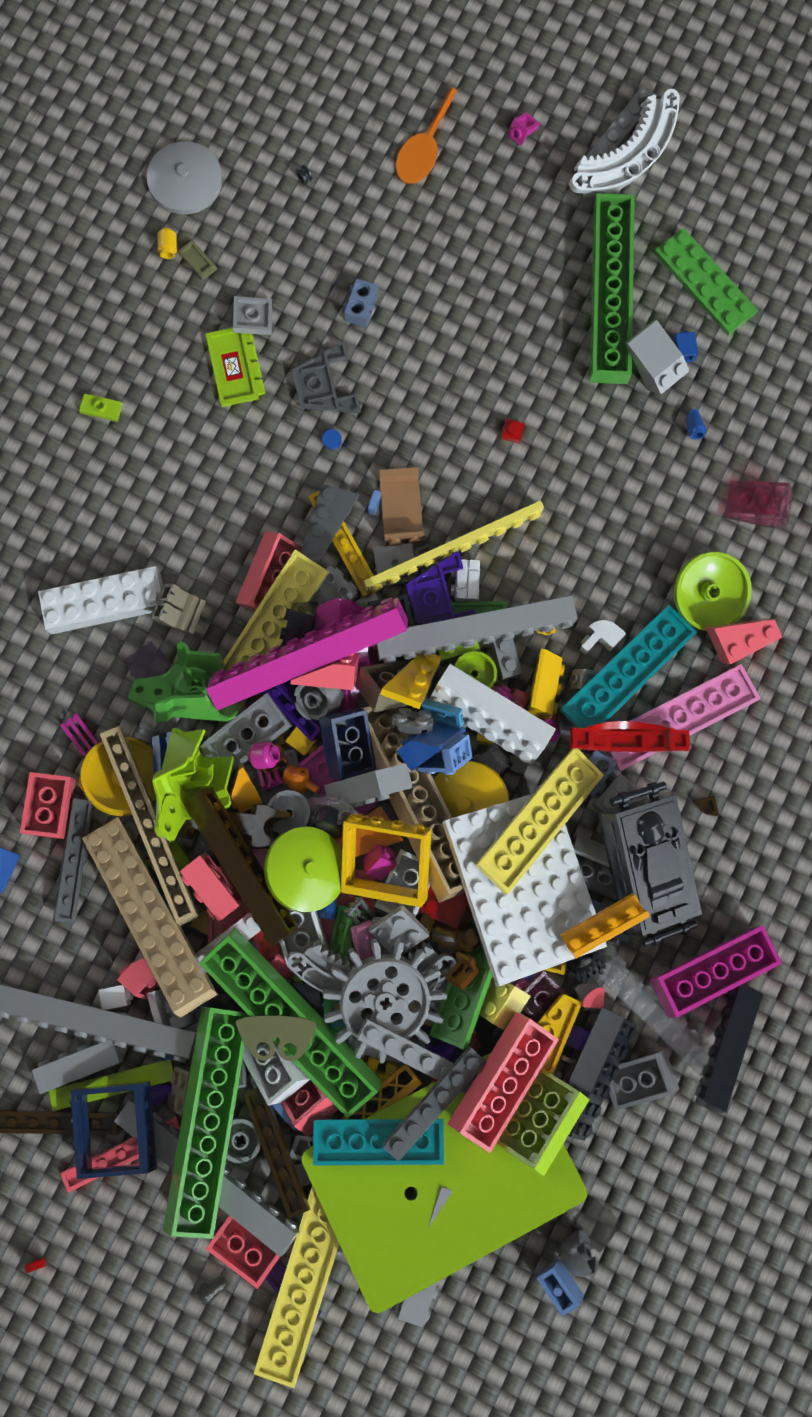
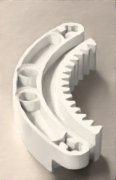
[569,89,680,197]

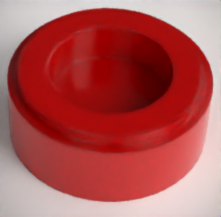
[24,1257,47,1274]

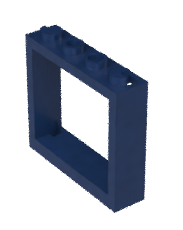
[69,1081,157,1179]

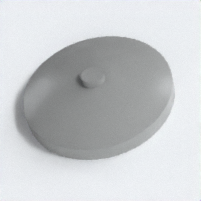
[147,141,223,214]

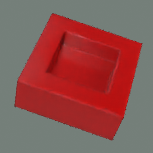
[501,419,525,444]

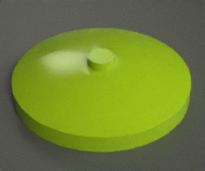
[674,552,752,631]
[264,827,342,912]

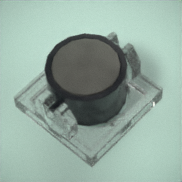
[307,796,358,838]

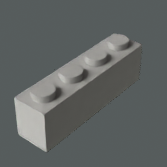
[32,1040,124,1094]

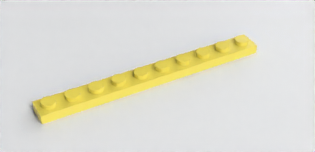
[363,500,544,593]

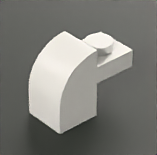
[579,620,626,655]

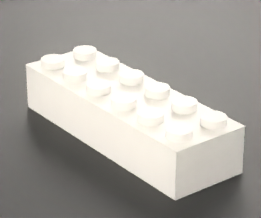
[38,566,163,634]
[429,664,556,765]

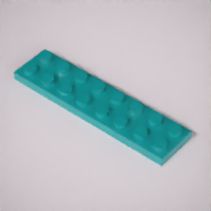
[560,605,697,728]

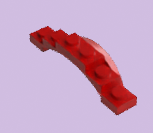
[570,721,690,753]

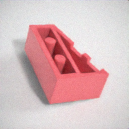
[706,618,782,664]

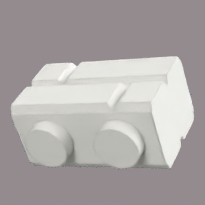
[451,560,480,602]

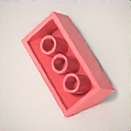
[235,532,302,613]

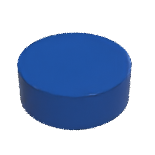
[322,429,342,450]

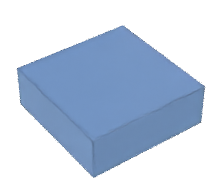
[368,490,381,515]

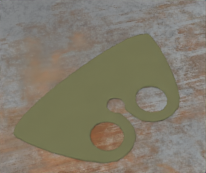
[236,1016,316,1061]

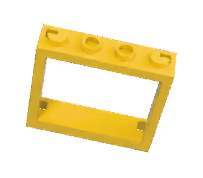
[341,814,432,907]

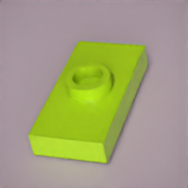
[79,393,123,422]

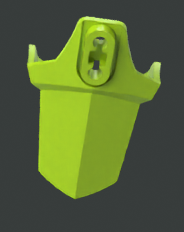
[152,728,234,841]

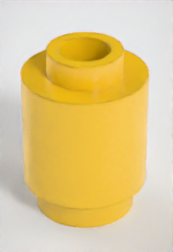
[157,228,177,259]

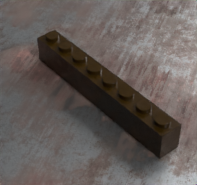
[184,787,300,946]

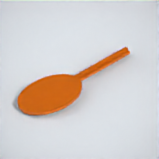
[396,87,457,184]

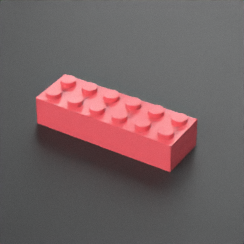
[447,1012,559,1153]

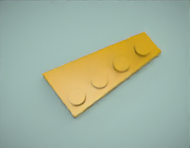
[380,653,442,709]

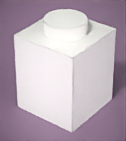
[99,985,133,1010]

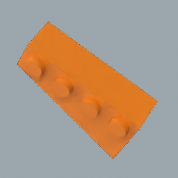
[334,806,403,858]

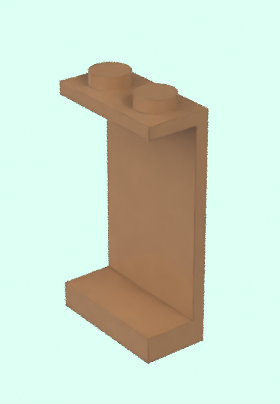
[379,467,424,545]

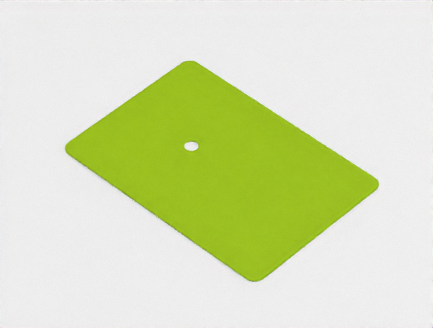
[302,1053,587,1313]

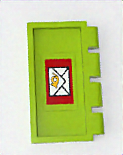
[205,328,266,407]

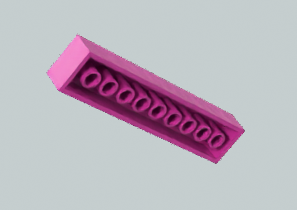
[206,598,408,710]

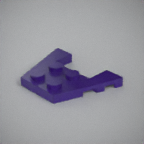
[406,551,476,624]

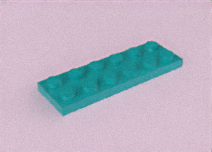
[313,1119,444,1166]

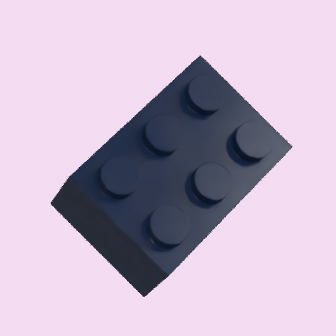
[319,708,377,780]

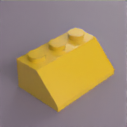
[527,648,565,719]

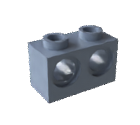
[342,279,378,328]
[589,751,618,797]

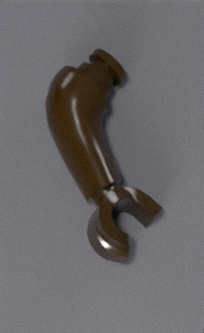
[417,913,480,954]

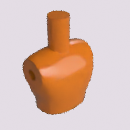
[283,765,320,794]

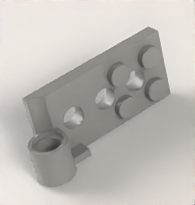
[199,693,292,772]

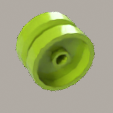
[454,651,497,689]

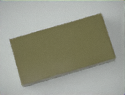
[178,240,217,281]

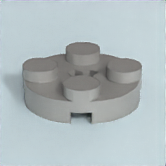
[392,708,434,734]

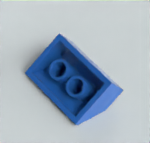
[397,722,466,771]

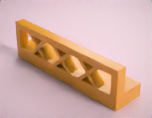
[560,893,650,958]
[341,1064,423,1119]

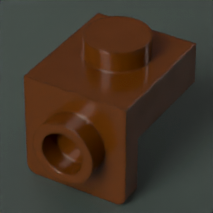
[445,951,479,991]

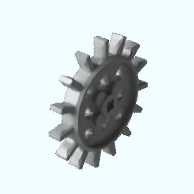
[322,939,447,1063]

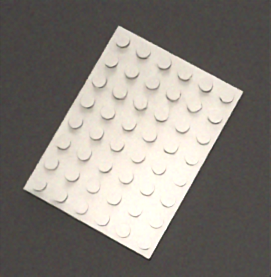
[442,794,607,987]

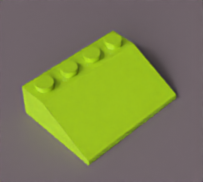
[497,1068,590,1176]

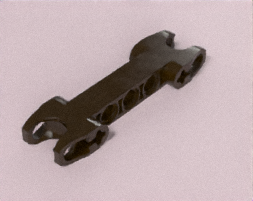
[176,804,290,849]

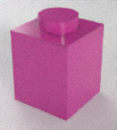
[362,843,397,881]

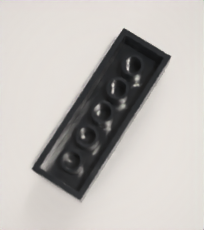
[568,1007,637,1141]

